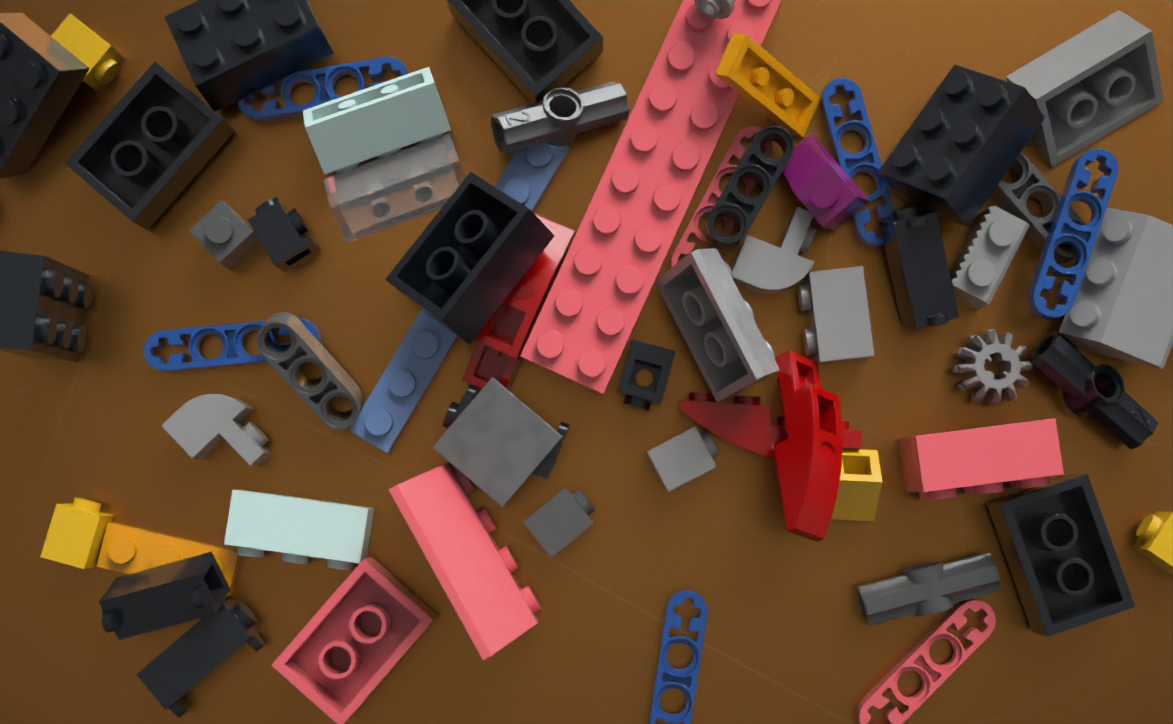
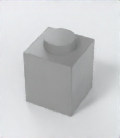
[646,426,719,492]

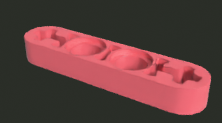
[670,126,773,268]
[855,599,996,724]

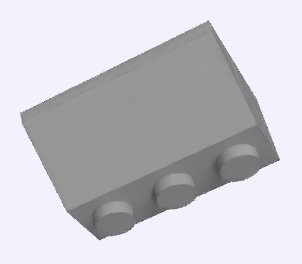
[1006,10,1164,167]
[1059,208,1173,370]
[655,248,780,403]

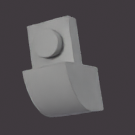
[732,207,816,295]
[161,394,272,466]

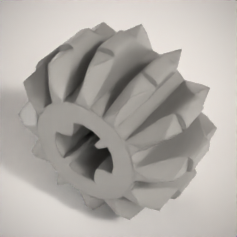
[952,329,1033,406]

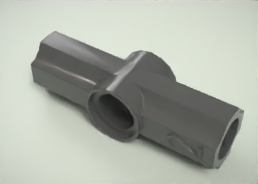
[490,81,630,154]
[856,553,1001,626]

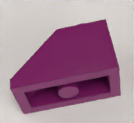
[782,134,869,230]

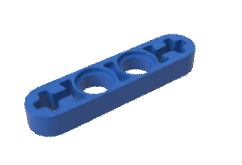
[237,57,408,123]
[820,78,894,248]
[1027,148,1119,320]
[144,318,322,372]
[648,590,707,724]

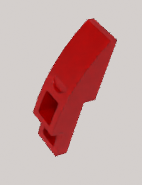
[462,214,576,390]
[774,350,843,542]
[677,392,862,460]

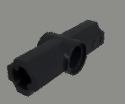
[1029,331,1158,450]

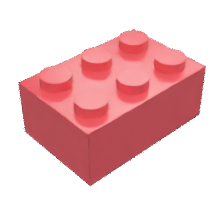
[898,418,1064,500]
[271,557,439,724]

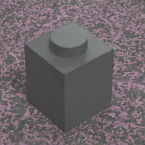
[189,200,261,271]
[523,487,595,558]

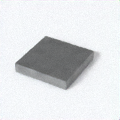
[432,377,563,507]

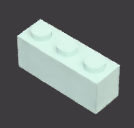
[303,67,451,175]
[224,490,374,570]

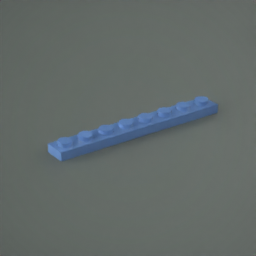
[349,143,570,454]

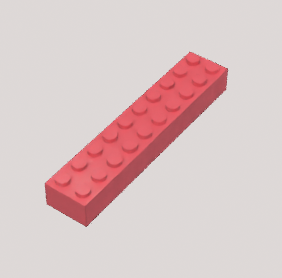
[520,0,782,397]

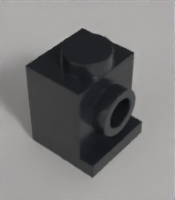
[248,197,321,272]
[617,339,676,411]

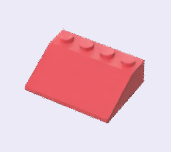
[388,463,542,660]

